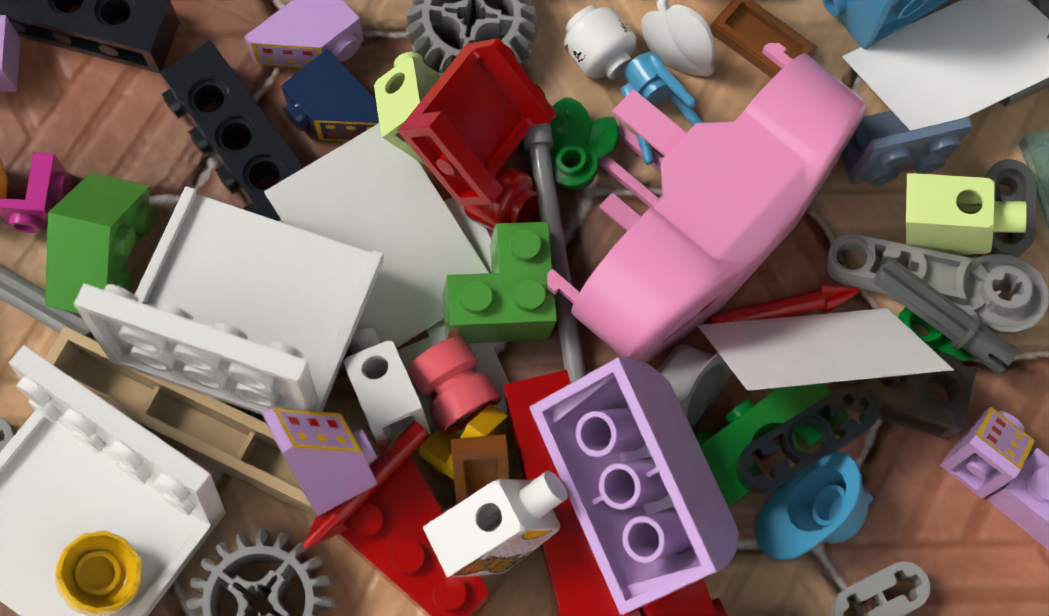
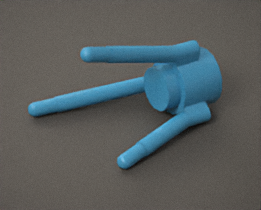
[620,52,704,165]

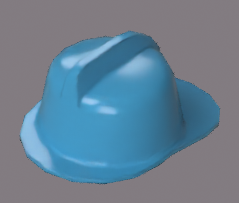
[754,452,873,560]

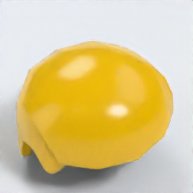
[55,530,142,616]

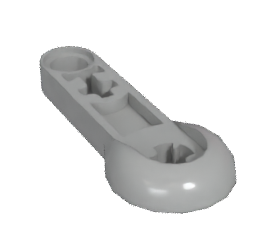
[826,234,1049,334]

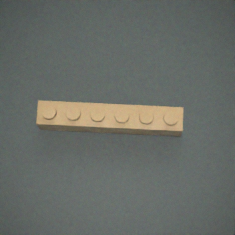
[45,326,316,517]

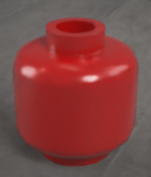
[463,163,539,231]

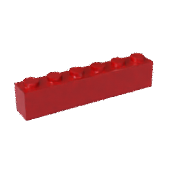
[503,369,641,616]

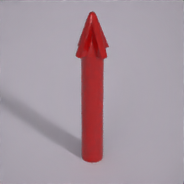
[709,283,860,324]
[303,421,429,549]

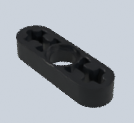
[735,385,879,494]

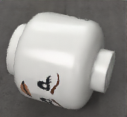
[564,5,637,80]

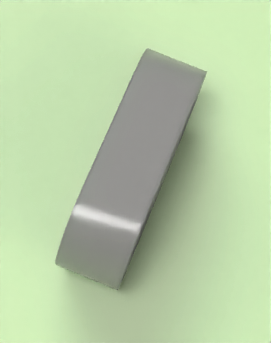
[829,561,930,616]

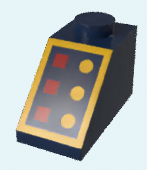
[281,49,379,142]

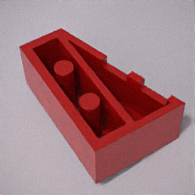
[336,455,490,616]

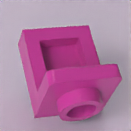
[0,152,72,233]

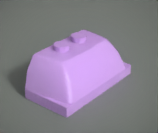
[529,357,739,615]

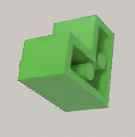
[45,172,155,314]
[442,222,557,343]

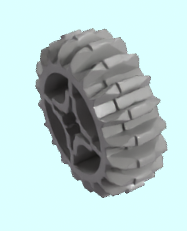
[406,0,538,75]
[186,529,337,616]

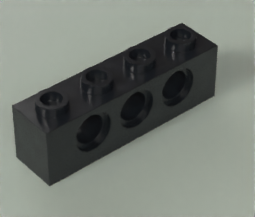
[0,0,180,74]
[160,40,304,221]

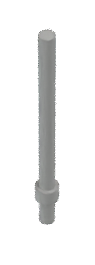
[522,123,587,383]

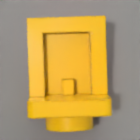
[417,404,508,480]

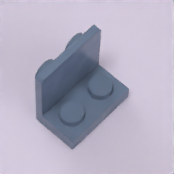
[842,111,973,186]

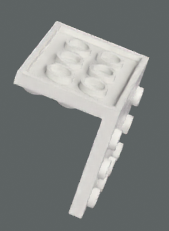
[74,186,384,415]
[0,345,226,616]

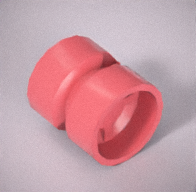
[406,335,502,435]

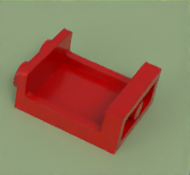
[397,38,557,206]

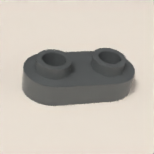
[983,159,1037,258]

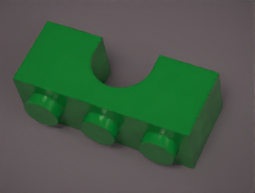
[695,383,850,509]

